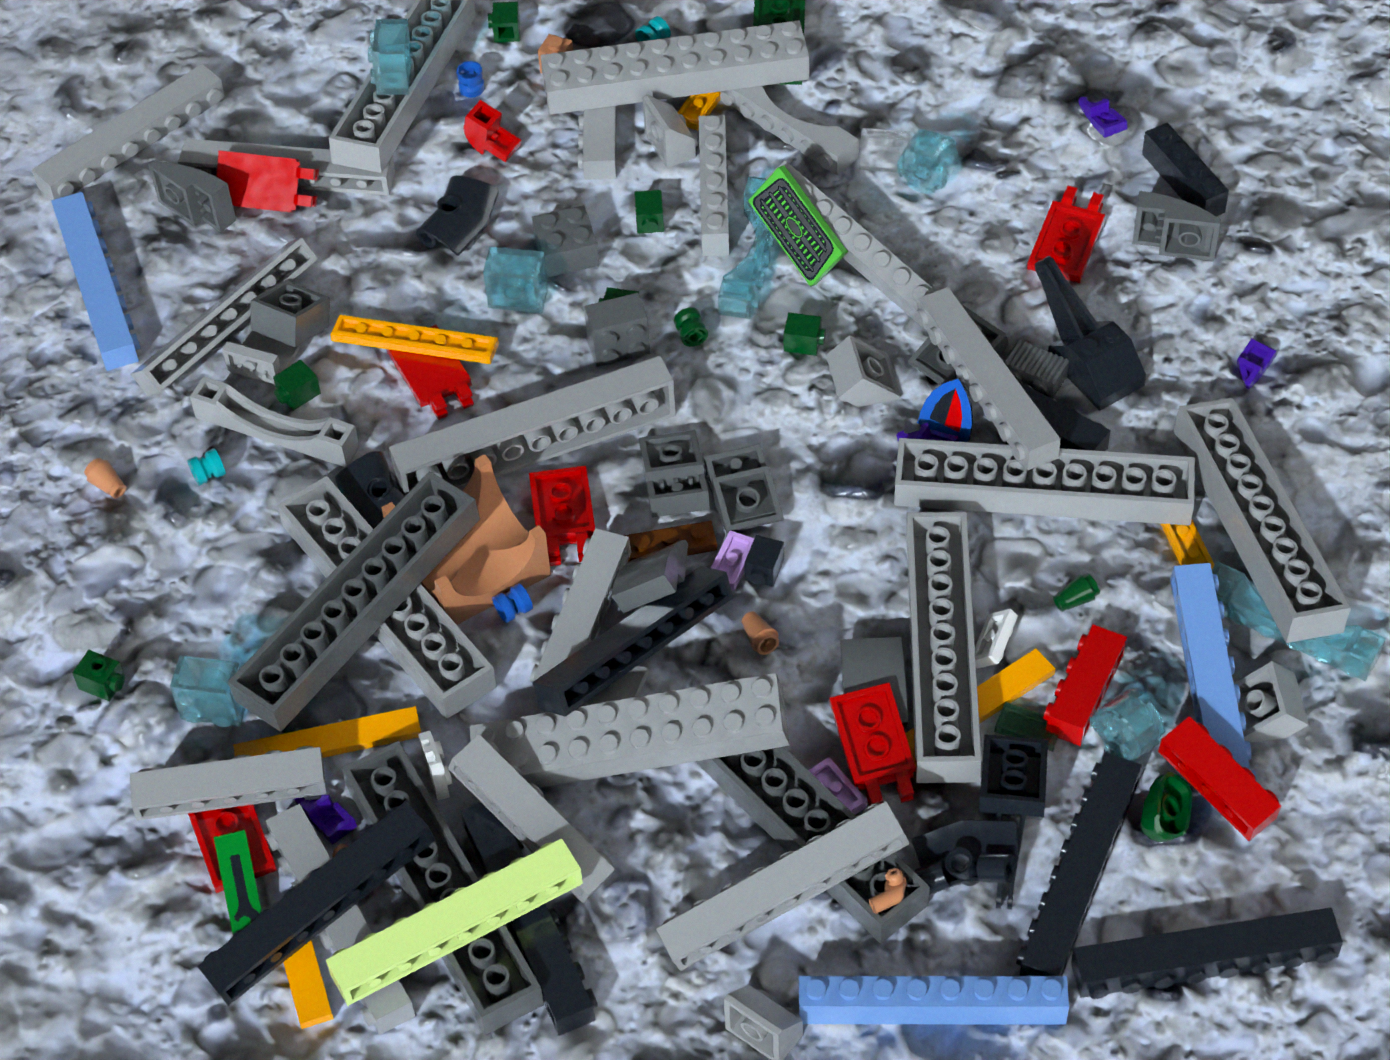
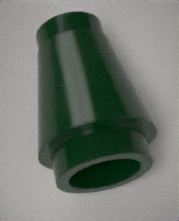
[1053,573,1100,612]

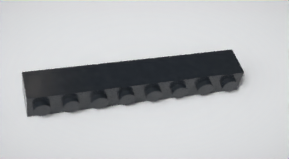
[532,566,733,717]
[1016,752,1142,976]
[197,801,436,1006]
[460,802,598,1036]
[1071,907,1343,999]

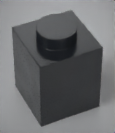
[745,535,784,587]

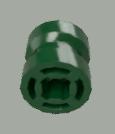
[674,307,708,347]

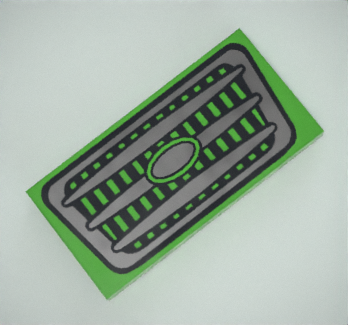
[748,165,848,287]

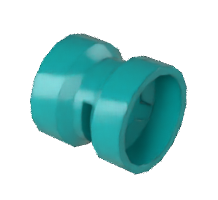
[635,16,671,42]
[187,448,226,486]

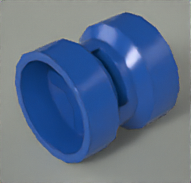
[456,61,485,98]
[492,583,533,623]

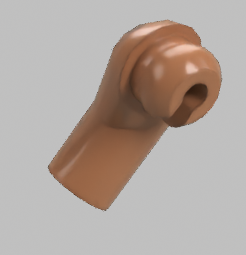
[869,868,907,914]

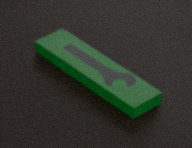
[213,830,262,934]

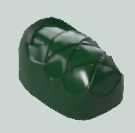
[1141,772,1192,842]

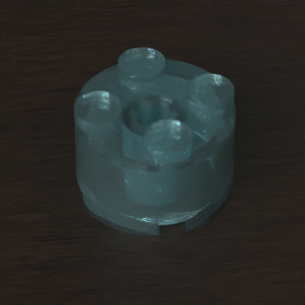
[897,129,959,194]
[1090,689,1165,762]

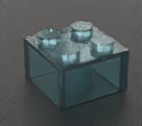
[368,19,412,95]
[483,247,548,313]
[170,656,246,727]

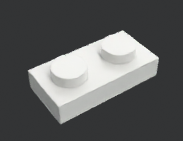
[975,609,1018,669]

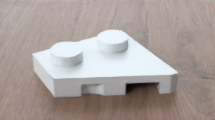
[418,731,453,801]

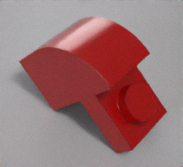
[464,100,521,163]

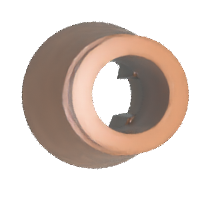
[84,458,127,499]
[742,611,779,655]

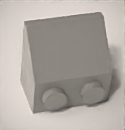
[642,95,698,168]
[826,335,901,407]
[1234,661,1309,743]
[724,985,803,1060]

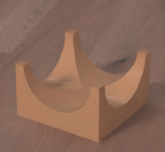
[382,454,551,625]

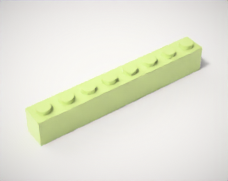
[326,838,583,1006]

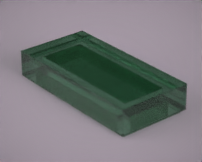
[994,702,1059,752]

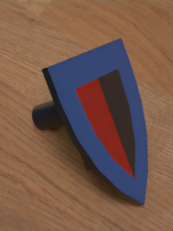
[917,378,973,442]

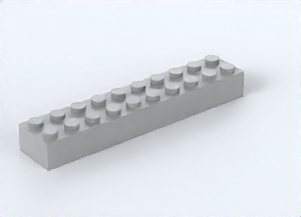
[328,0,476,173]
[541,20,809,115]
[389,355,676,496]
[1174,398,1351,643]
[894,438,1195,526]
[277,476,497,720]
[906,512,981,783]
[470,673,790,788]

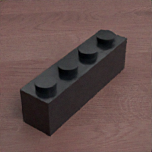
[1142,122,1229,216]
[1017,380,1111,451]

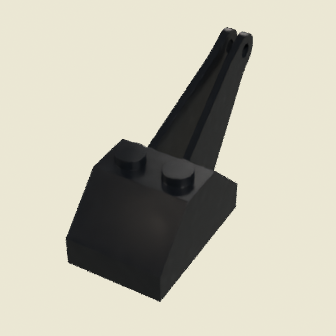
[1035,256,1146,411]
[978,734,1048,910]

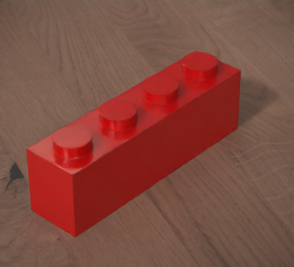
[1043,624,1127,746]
[1158,716,1281,842]

